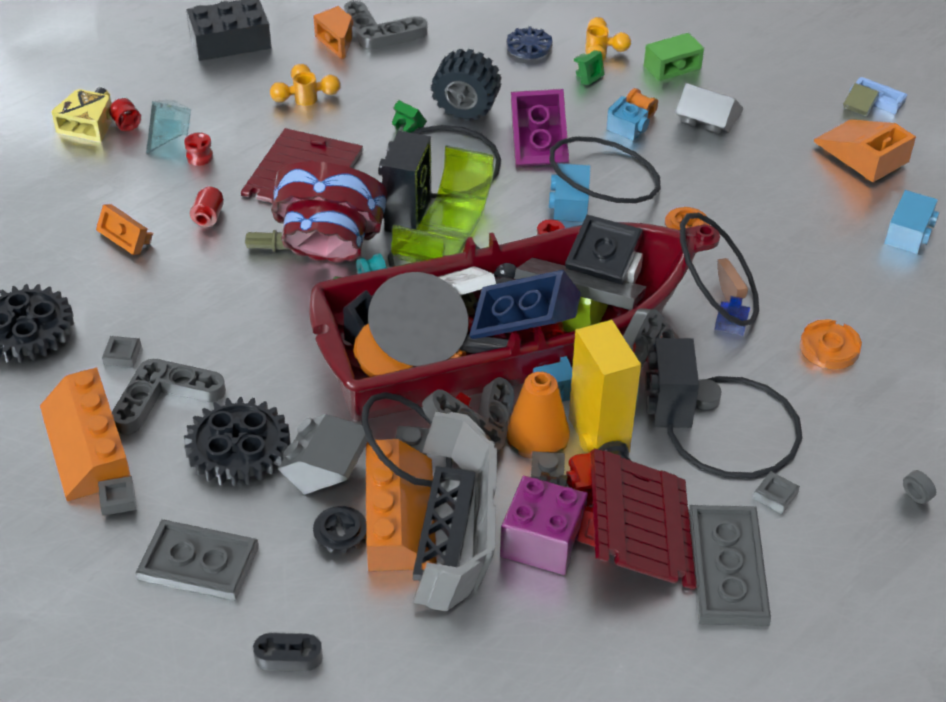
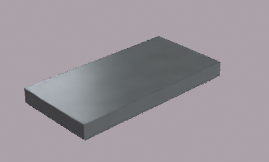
[514,258,646,310]
[689,505,771,626]

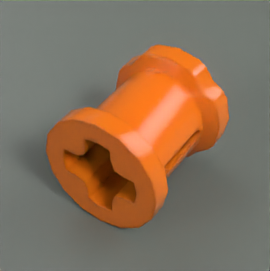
[626,88,659,119]

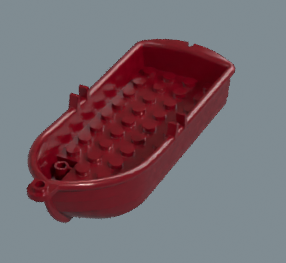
[309,222,720,421]

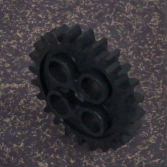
[0,284,74,363]
[184,397,291,486]

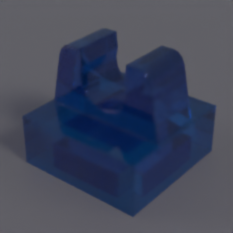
[714,296,750,336]

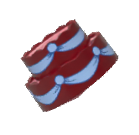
[271,161,388,263]

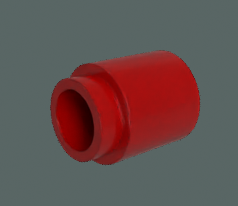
[190,186,224,227]

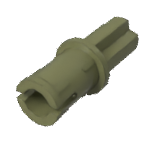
[245,230,291,252]

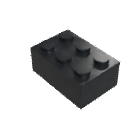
[186,0,272,61]
[378,131,432,236]

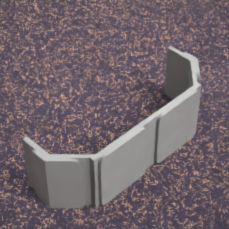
[413,412,497,611]

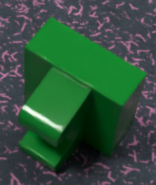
[574,50,605,85]
[392,100,427,133]

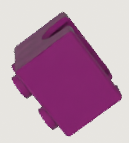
[500,475,588,576]

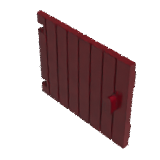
[241,128,363,203]
[590,448,696,590]

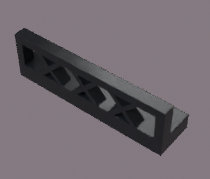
[412,466,475,581]

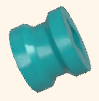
[356,253,387,274]

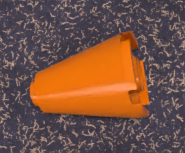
[507,372,570,459]

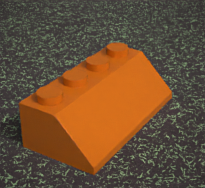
[40,367,131,502]
[366,439,437,572]

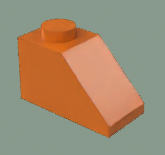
[313,6,353,59]

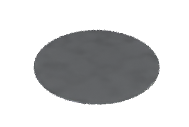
[368,272,468,366]

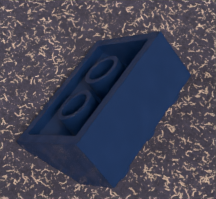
[469,270,581,339]

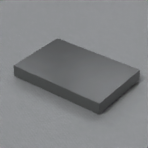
[135,519,259,601]

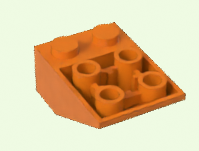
[814,119,916,182]

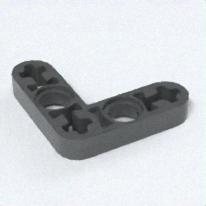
[344,0,428,49]
[623,308,679,371]
[112,359,226,434]
[422,377,514,451]

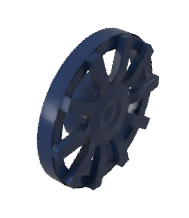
[506,26,553,59]

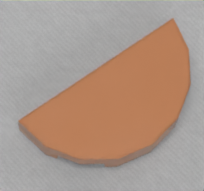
[717,258,748,303]

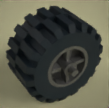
[431,49,502,121]

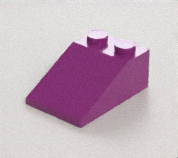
[511,89,569,167]

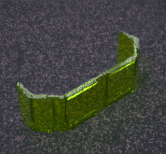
[391,145,494,262]

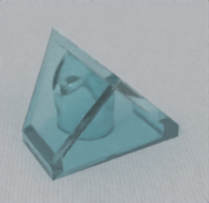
[146,100,191,154]

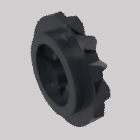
[313,506,366,554]

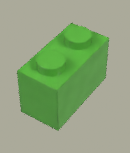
[644,32,704,81]

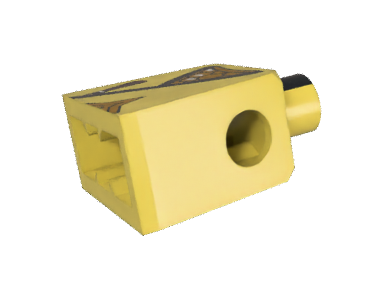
[51,87,113,142]

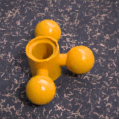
[585,17,631,62]
[270,63,341,106]

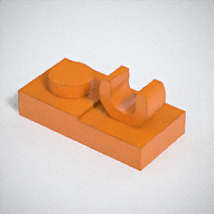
[96,204,153,255]

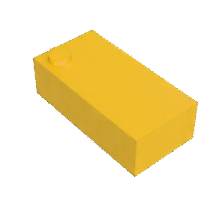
[568,320,641,453]

